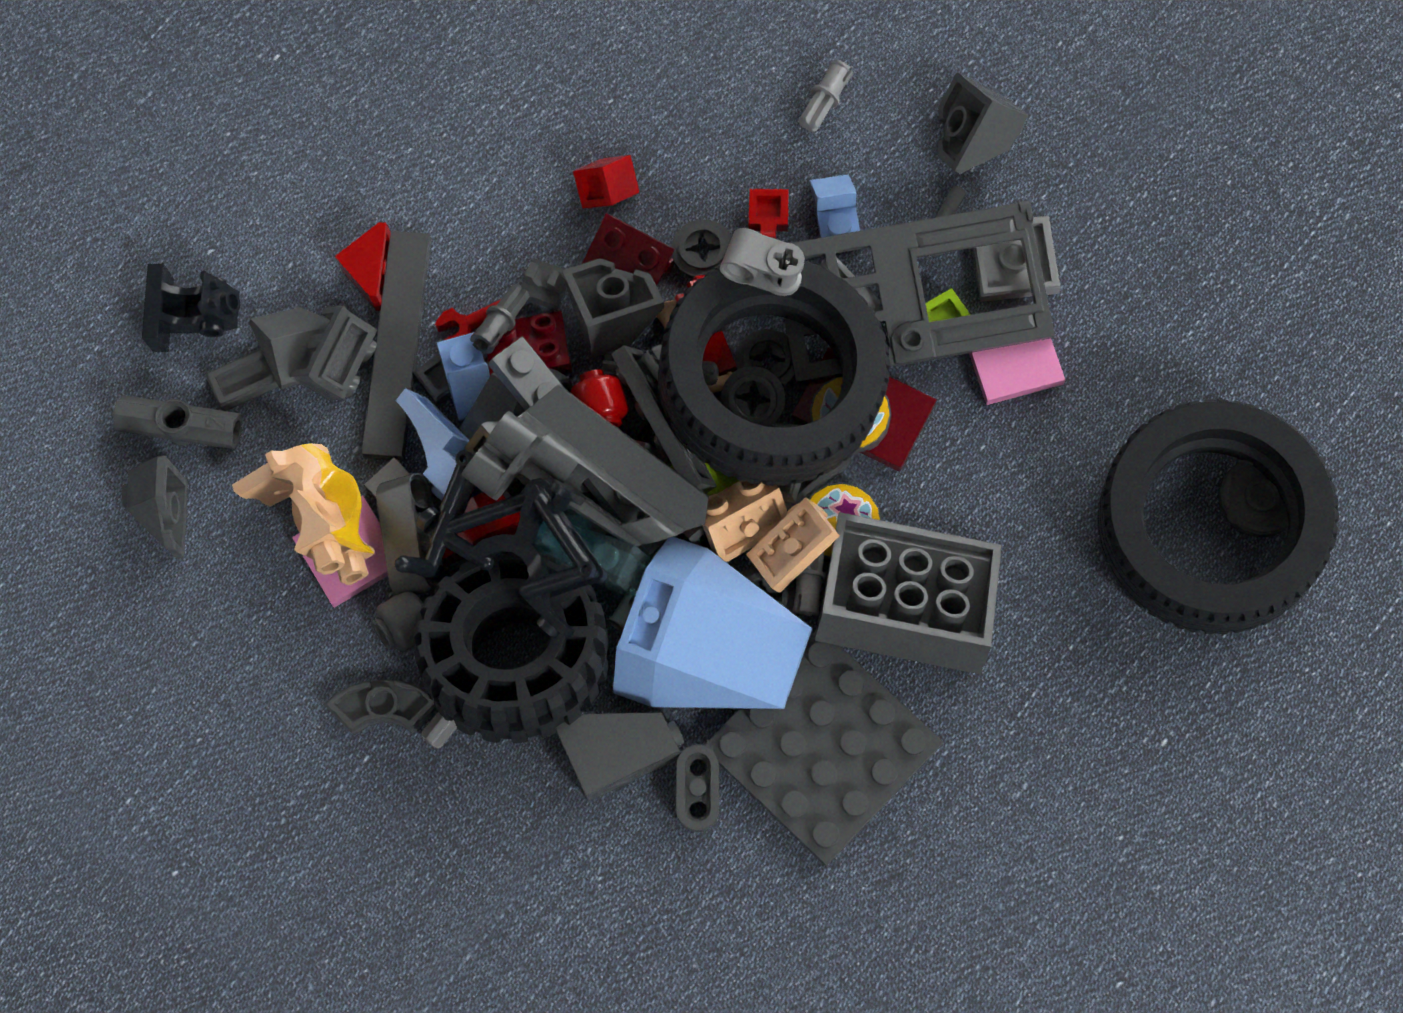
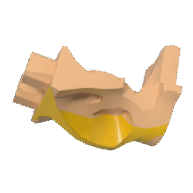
[232,443,375,585]

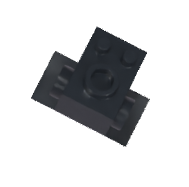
[142,264,240,352]

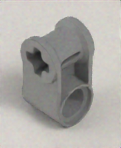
[720,228,805,296]

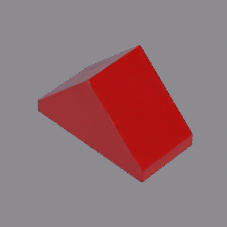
[335,222,391,311]

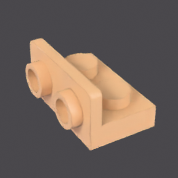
[702,481,787,562]
[746,497,840,593]

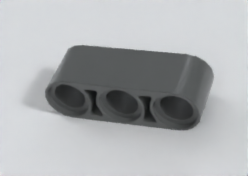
[376,472,443,595]

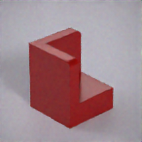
[573,155,639,209]

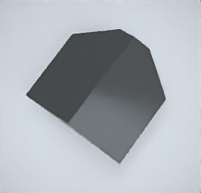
[249,307,335,389]

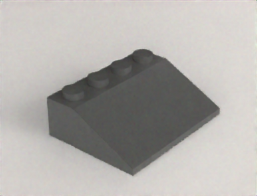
[815,512,1002,674]

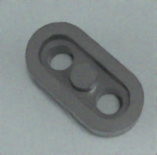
[676,745,720,832]

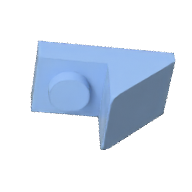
[810,174,860,238]
[437,333,490,421]

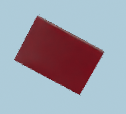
[792,347,937,472]

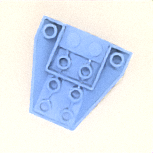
[613,537,812,709]

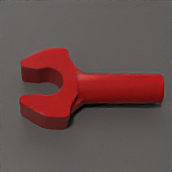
[435,299,501,341]

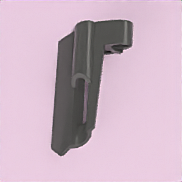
[461,384,709,547]

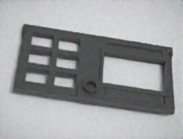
[784,200,1055,384]

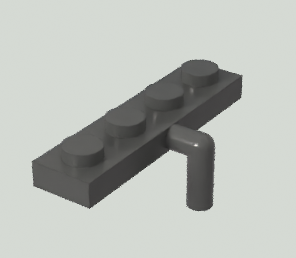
[611,345,717,494]

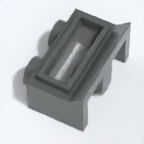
[290,304,378,400]

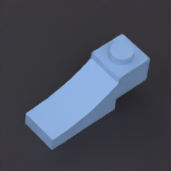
[395,388,482,501]

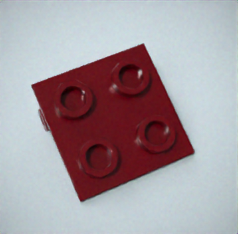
[582,213,675,286]
[487,311,572,375]

